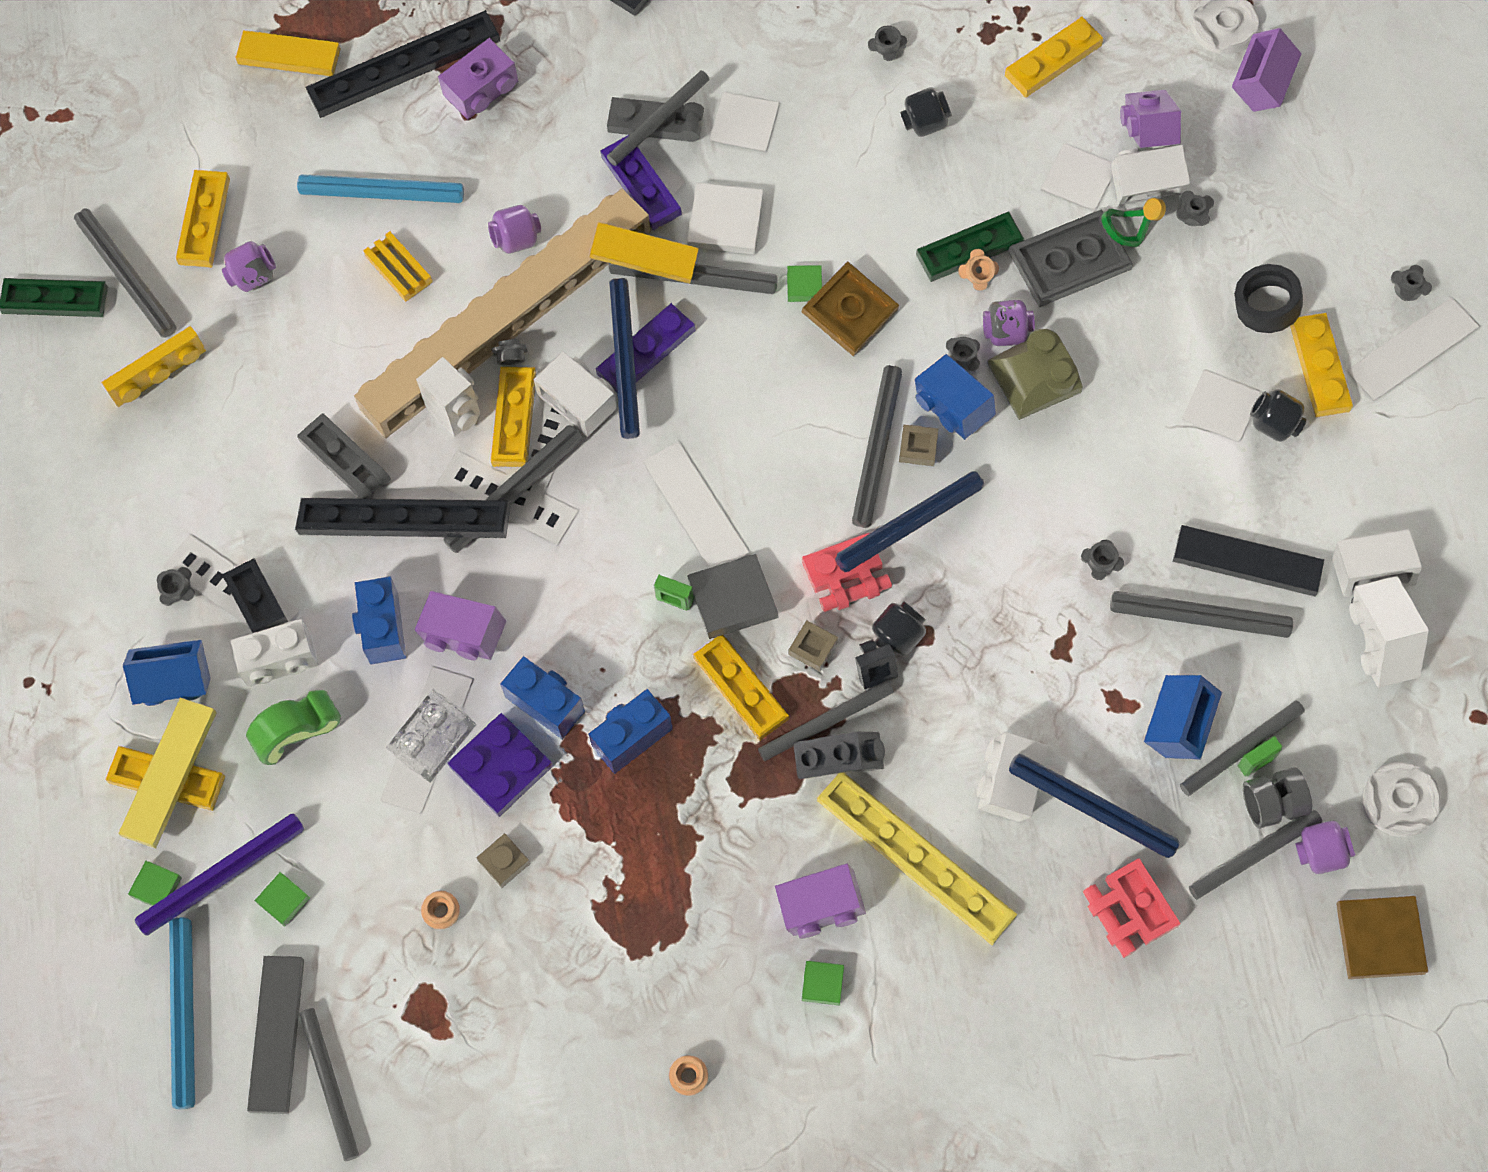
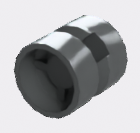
[1243,767,1312,829]

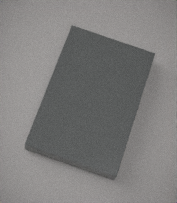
[1009,209,1133,307]

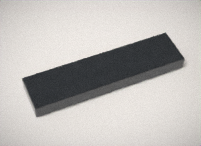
[1172,525,1325,597]

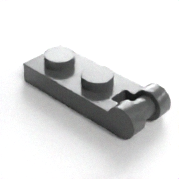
[607,97,704,142]
[297,413,391,499]

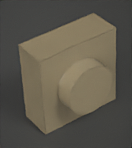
[899,424,939,466]
[788,620,838,672]
[476,833,531,888]

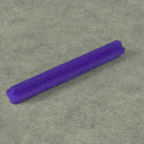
[135,814,304,936]

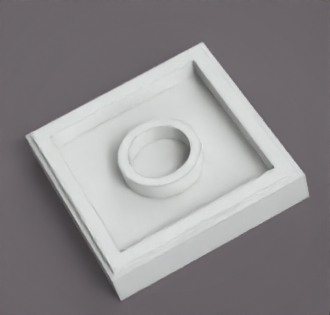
[687,182,763,255]

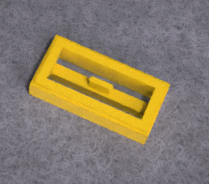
[363,231,433,302]

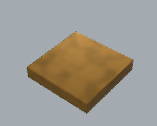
[801,261,899,356]
[1336,896,1428,979]

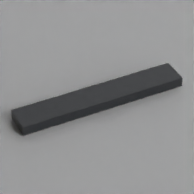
[305,10,500,118]
[295,498,511,538]

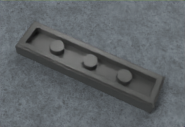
[247,956,304,1114]

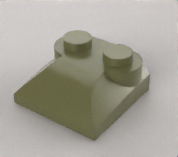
[987,329,1083,420]

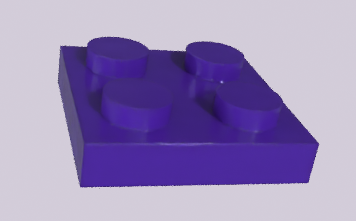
[447,713,553,817]

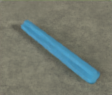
[297,174,464,203]
[169,917,195,1110]

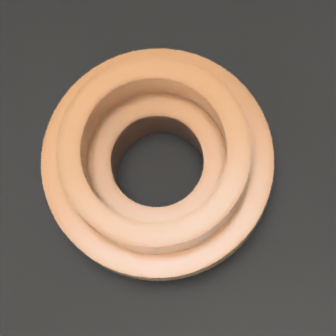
[421,891,460,930]
[669,1055,708,1096]

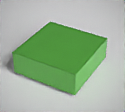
[787,265,822,302]
[654,574,694,611]
[1238,736,1282,776]
[128,861,182,906]
[254,872,310,927]
[802,961,844,1006]

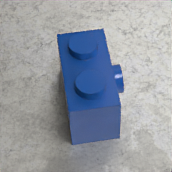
[915,354,996,440]
[352,576,406,665]
[123,640,211,706]
[500,656,585,739]
[1144,675,1222,760]
[588,689,673,774]

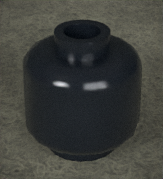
[900,87,952,137]
[1250,389,1307,442]
[872,602,926,656]

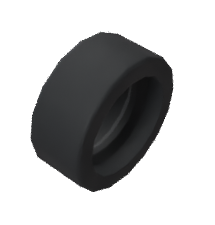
[1234,264,1303,333]

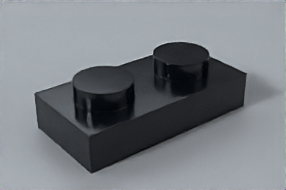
[222,558,288,633]

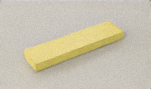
[118,698,217,849]

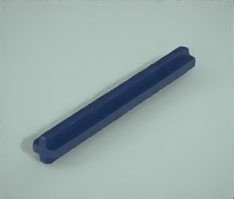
[609,278,640,439]
[835,471,984,572]
[1009,754,1180,858]

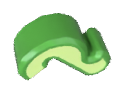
[246,690,341,765]

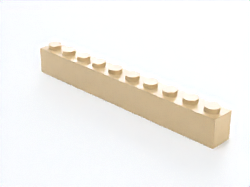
[354,188,651,438]

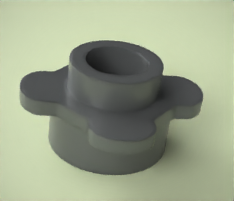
[868,25,907,61]
[1176,191,1214,226]
[1391,265,1432,301]
[946,336,980,371]
[492,339,528,365]
[1081,540,1124,580]
[156,567,195,606]

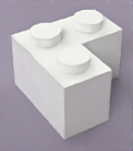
[1349,576,1429,688]

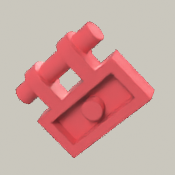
[802,533,892,612]
[1083,858,1181,958]

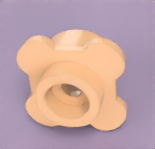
[958,249,999,291]

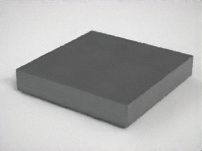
[687,554,779,639]

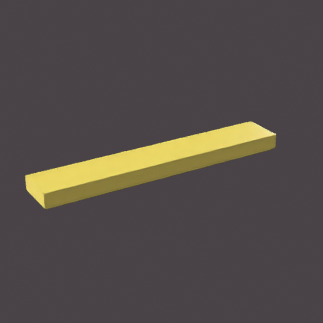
[817,773,1017,945]

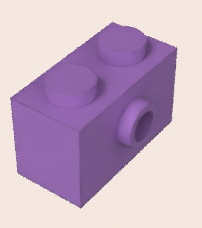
[1232,28,1302,112]
[438,38,519,120]
[1120,90,1181,148]
[415,591,506,661]
[775,863,866,939]

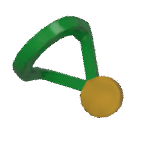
[1101,198,1166,247]

